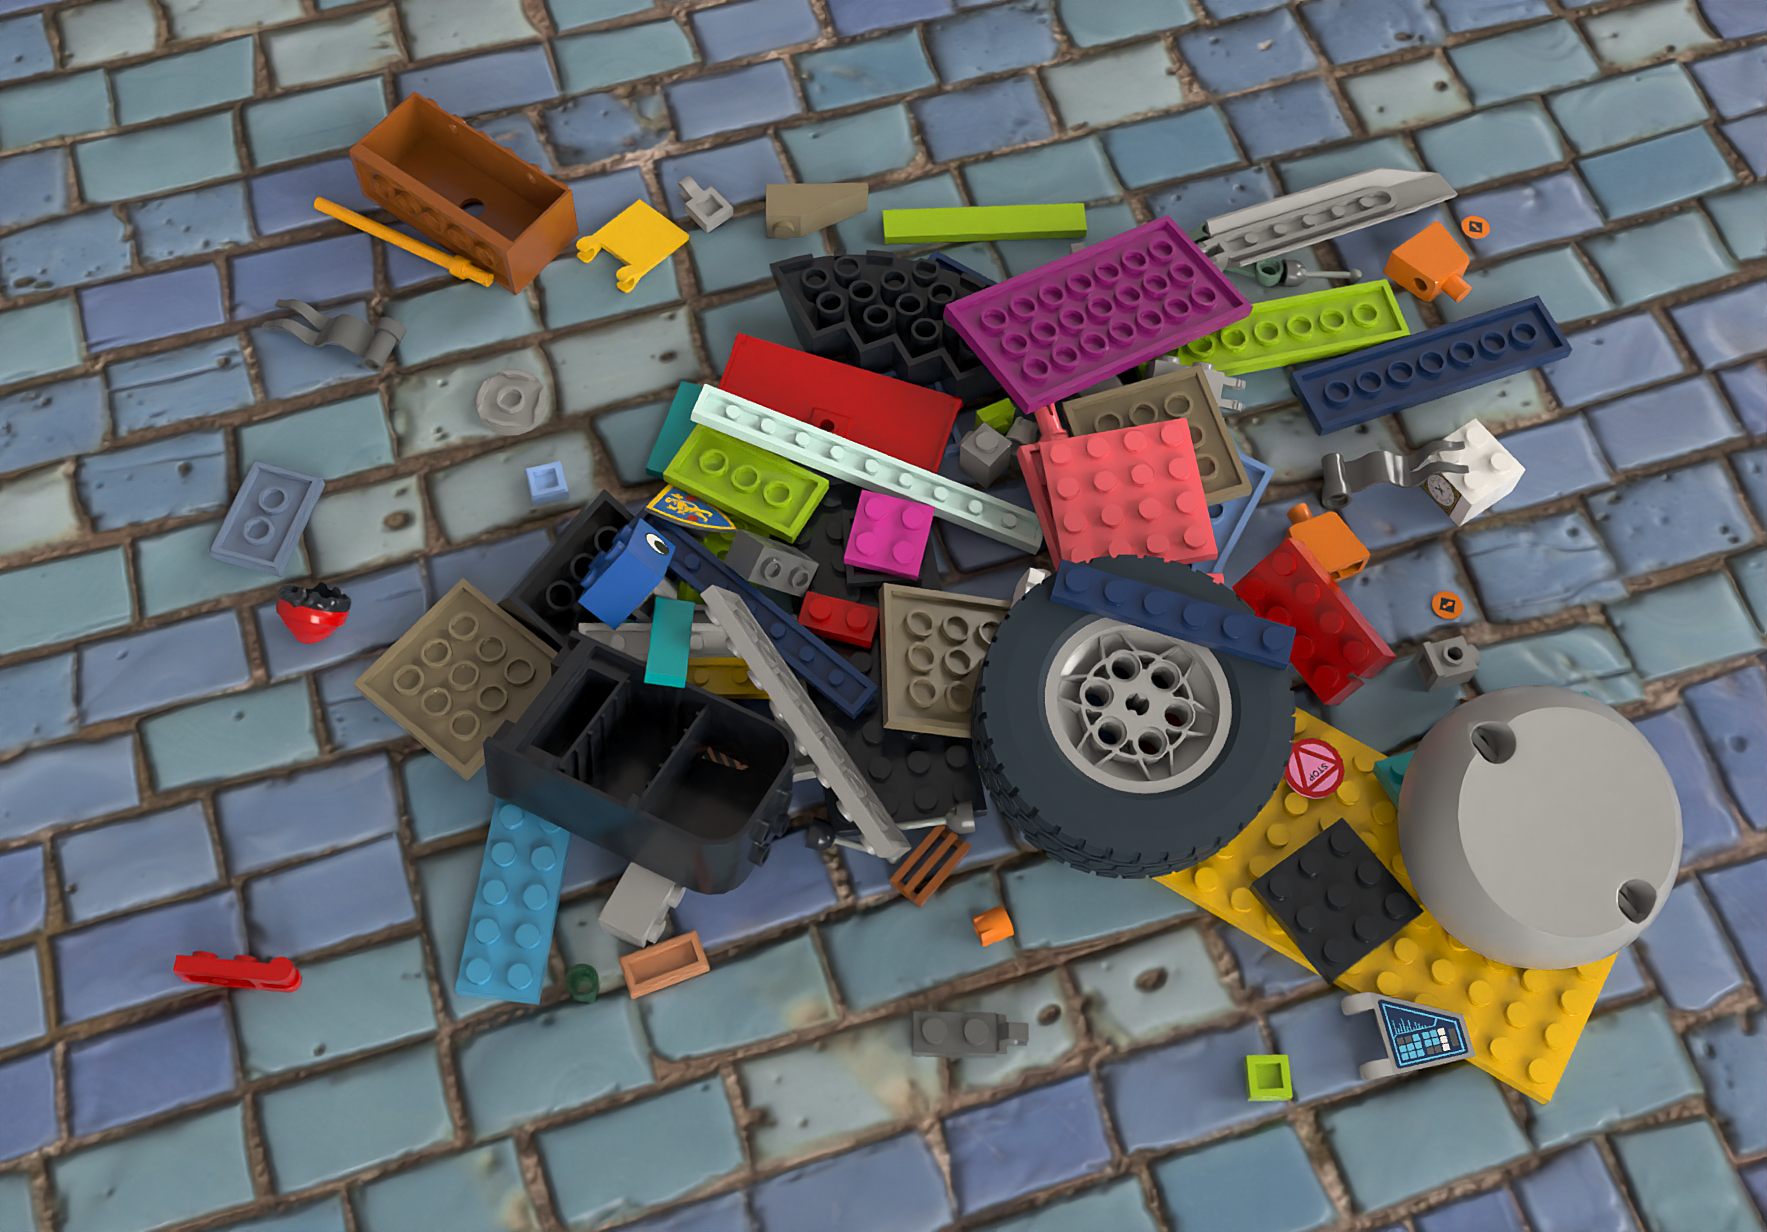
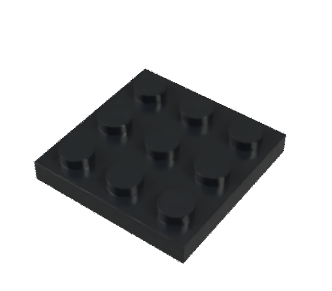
[1249,817,1424,985]

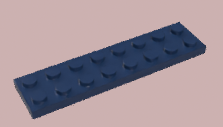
[1289,295,1573,437]

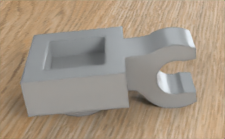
[678,176,733,233]

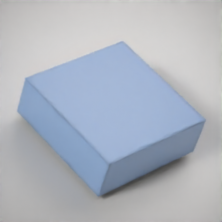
[524,461,569,506]

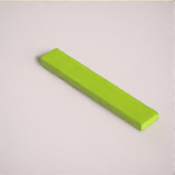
[882,203,1087,244]

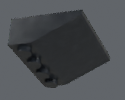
[497,489,677,653]

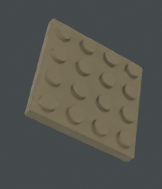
[1061,364,1252,507]
[353,578,558,781]
[879,583,1012,738]

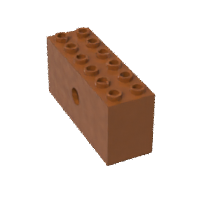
[348,91,579,295]

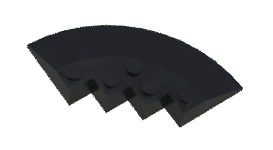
[769,250,1001,404]

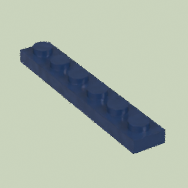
[1049,559,1296,670]

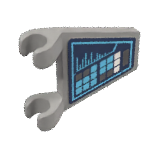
[1340,992,1475,1081]

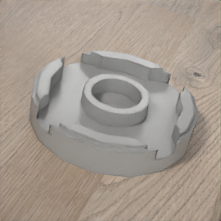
[475,369,548,435]

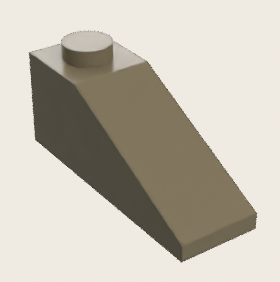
[766,183,868,239]

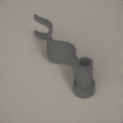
[262,299,406,372]
[1321,440,1469,509]

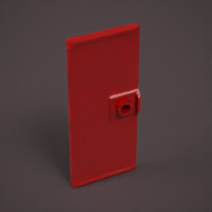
[718,333,963,474]

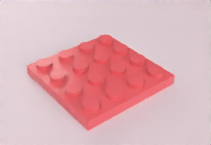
[1039,417,1218,564]

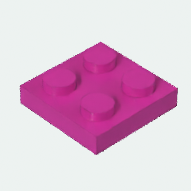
[844,489,935,581]

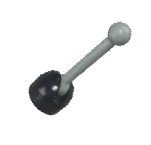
[805,817,902,864]

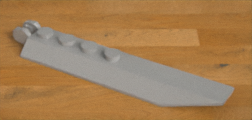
[1196,167,1457,272]

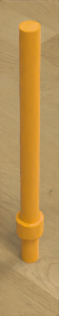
[314,196,494,287]

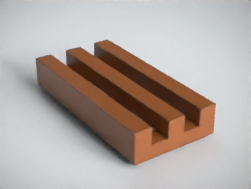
[889,825,971,908]

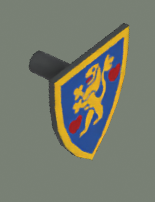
[644,484,737,542]

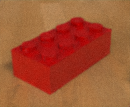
[1232,538,1397,705]

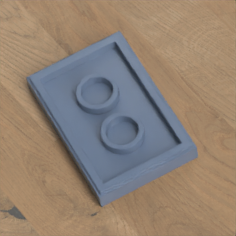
[208,460,325,577]

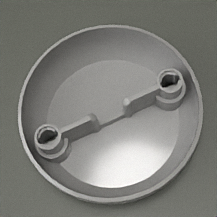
[1397,685,1683,970]

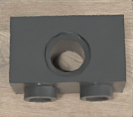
[723,528,819,598]

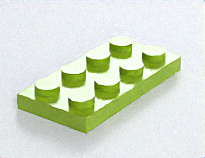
[663,423,829,544]

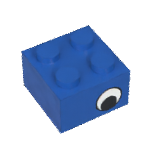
[578,518,676,631]

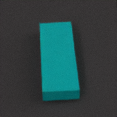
[645,381,703,479]
[644,597,695,688]

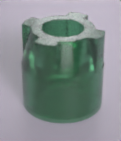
[565,964,601,1004]

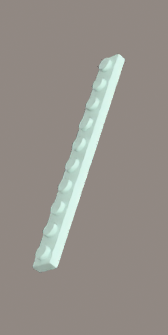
[690,384,1044,555]

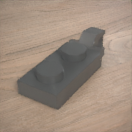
[913,1011,1029,1058]

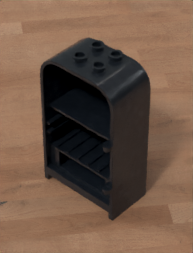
[483,630,796,895]

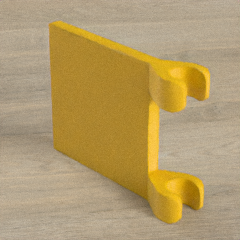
[576,199,689,293]

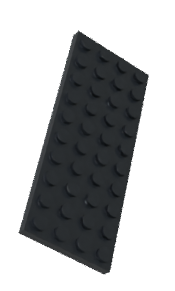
[781,483,987,837]

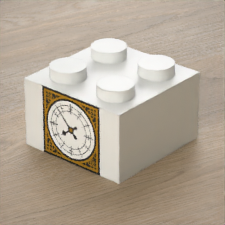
[1412,418,1526,527]

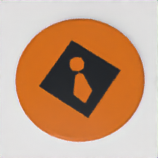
[1461,216,1490,239]
[1432,591,1463,619]

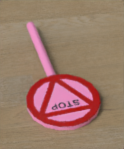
[1284,738,1345,799]

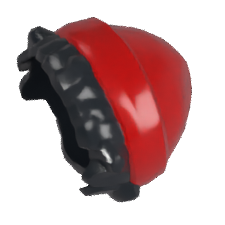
[276,582,352,644]

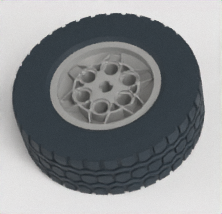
[970,555,1296,879]

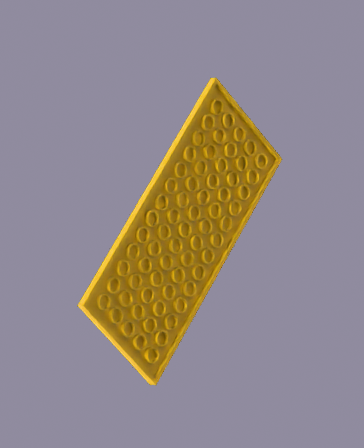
[1147,706,1619,1105]

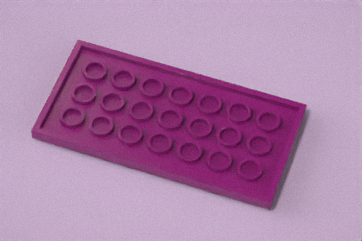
[943,215,1253,415]

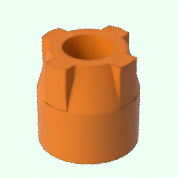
[972,905,1014,947]

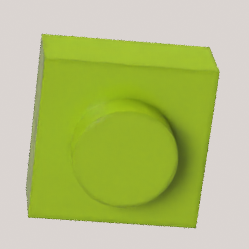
[974,398,1015,435]
[1243,1055,1293,1101]

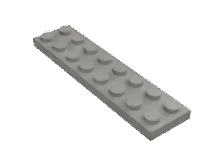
[700,585,912,858]

